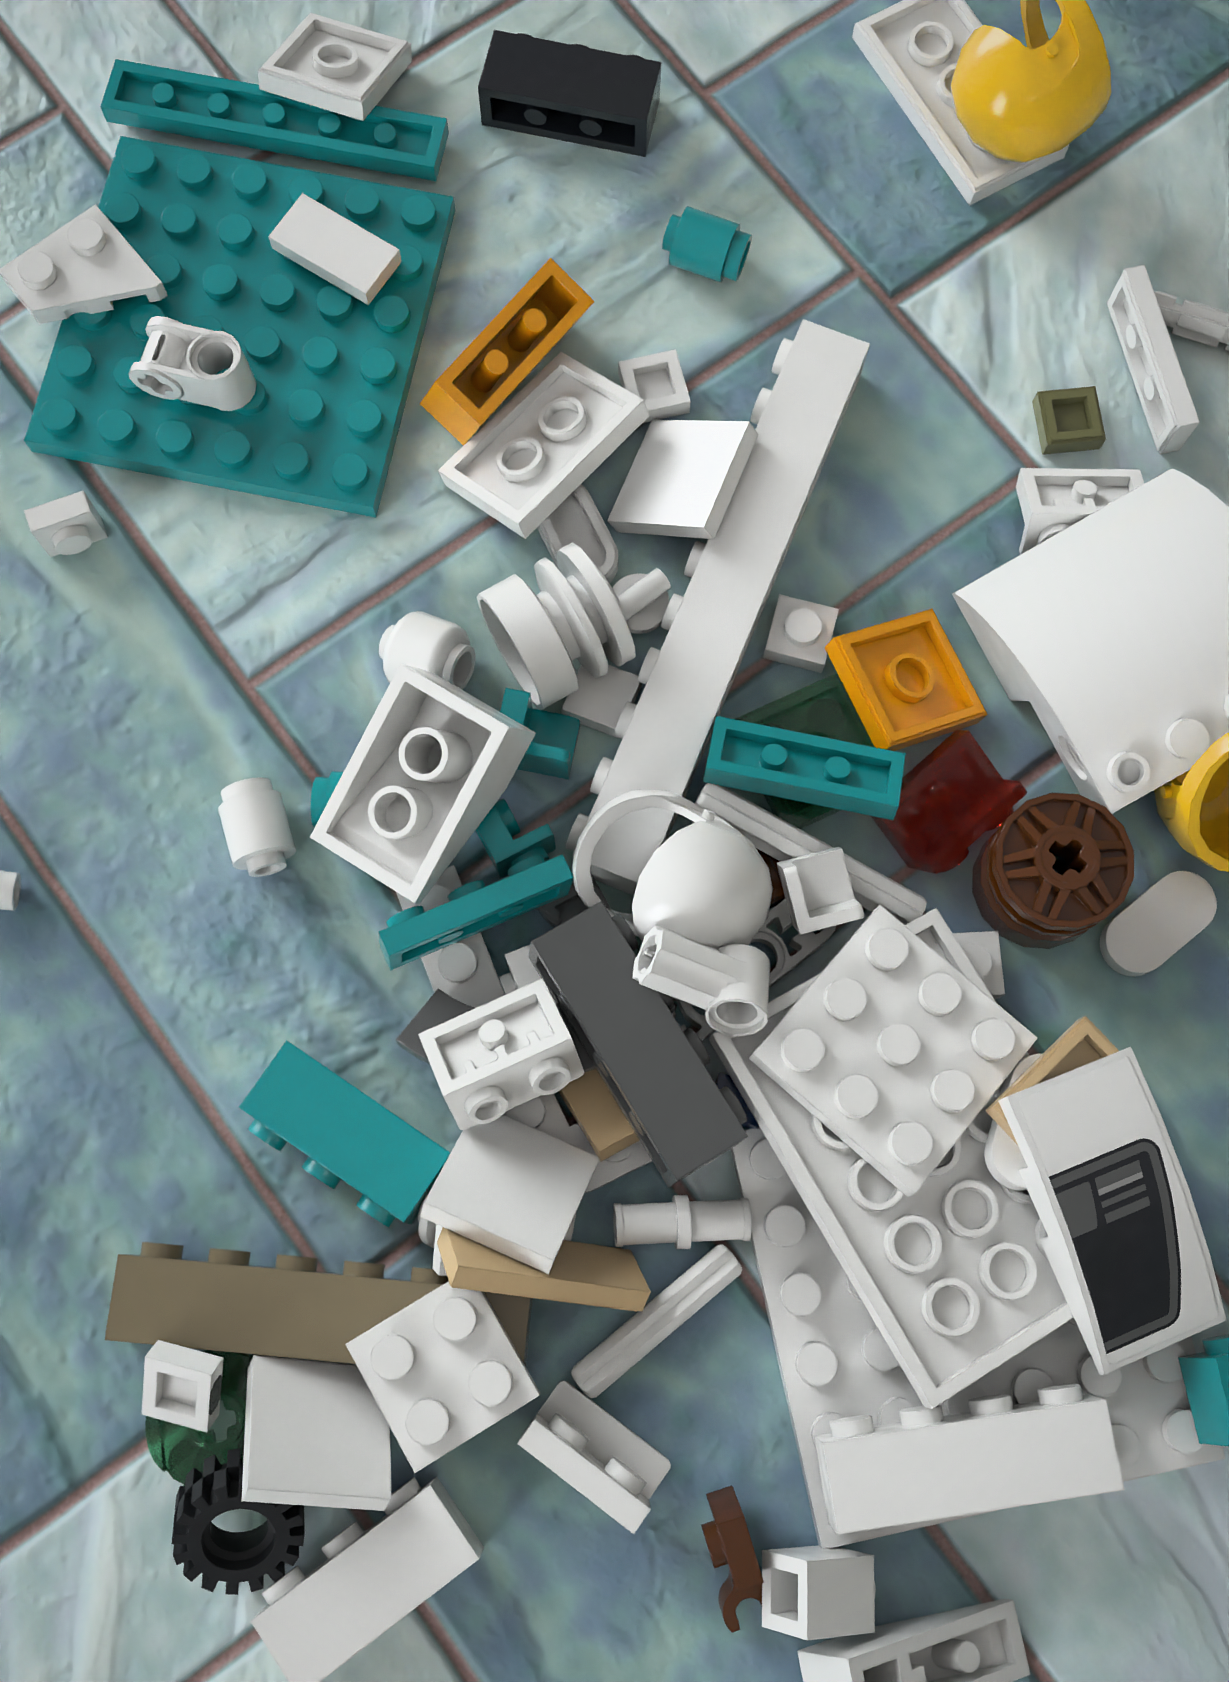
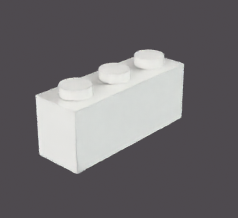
[251,1477,484,1682]

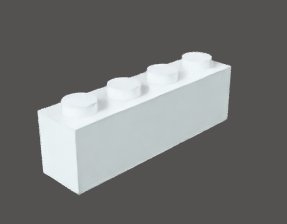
[814,1384,1125,1535]

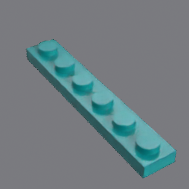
[100,59,449,181]

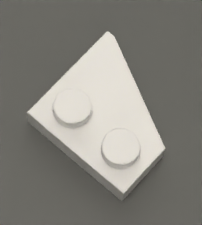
[0,204,168,324]

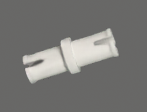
[613,1195,751,1249]

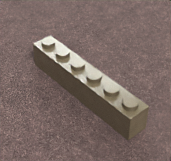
[104,1242,533,1366]

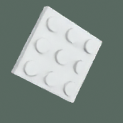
[748,905,1038,1197]

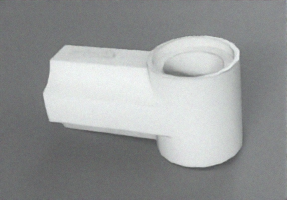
[633,925,770,1036]

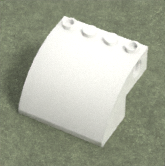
[952,469,1229,814]

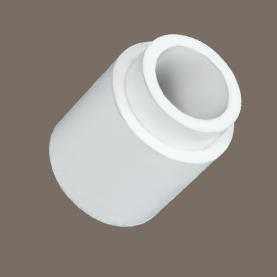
[218,777,296,877]

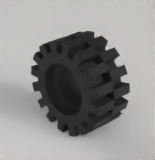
[171,1448,305,1595]

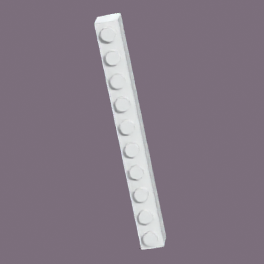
[566,319,870,896]

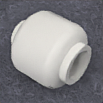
[379,611,476,690]

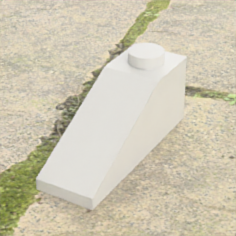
[797,1599,1030,1682]

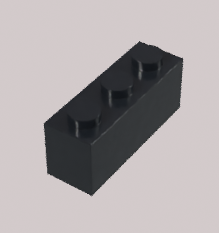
[478,30,661,157]

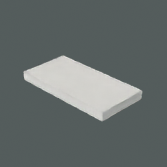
[852,0,1069,206]

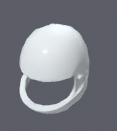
[572,790,773,949]

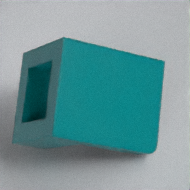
[500,688,580,780]

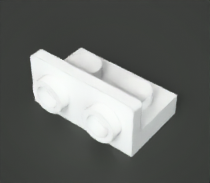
[1016,468,1145,554]
[418,978,584,1130]
[518,1380,671,1534]

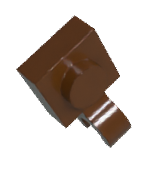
[701,1485,764,1633]

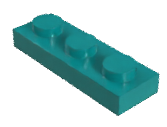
[703,716,906,820]
[378,854,574,971]

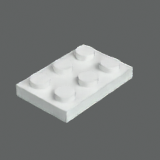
[438,352,649,539]

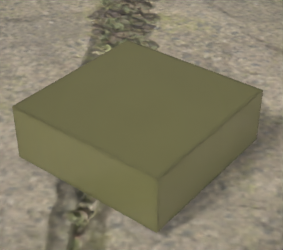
[1032,386,1106,455]

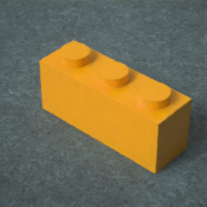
[420,258,594,446]

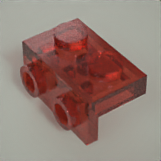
[871,730,1027,874]

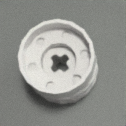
[477,542,636,710]

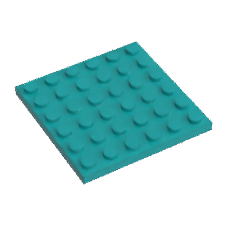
[24,136,456,518]

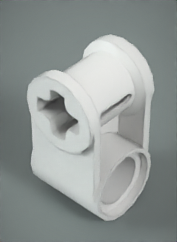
[128,316,257,411]

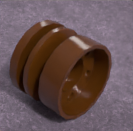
[972,792,1134,949]

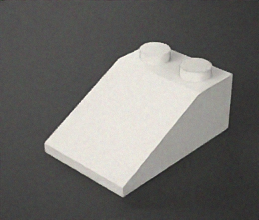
[310,663,536,904]

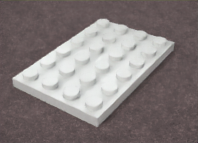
[708,908,1074,1409]

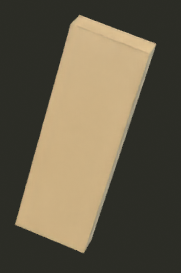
[437,1227,651,1312]

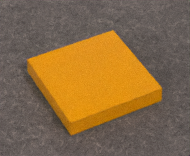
[825,609,988,751]

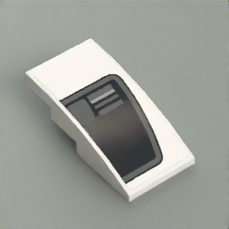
[998,1047,1227,1375]

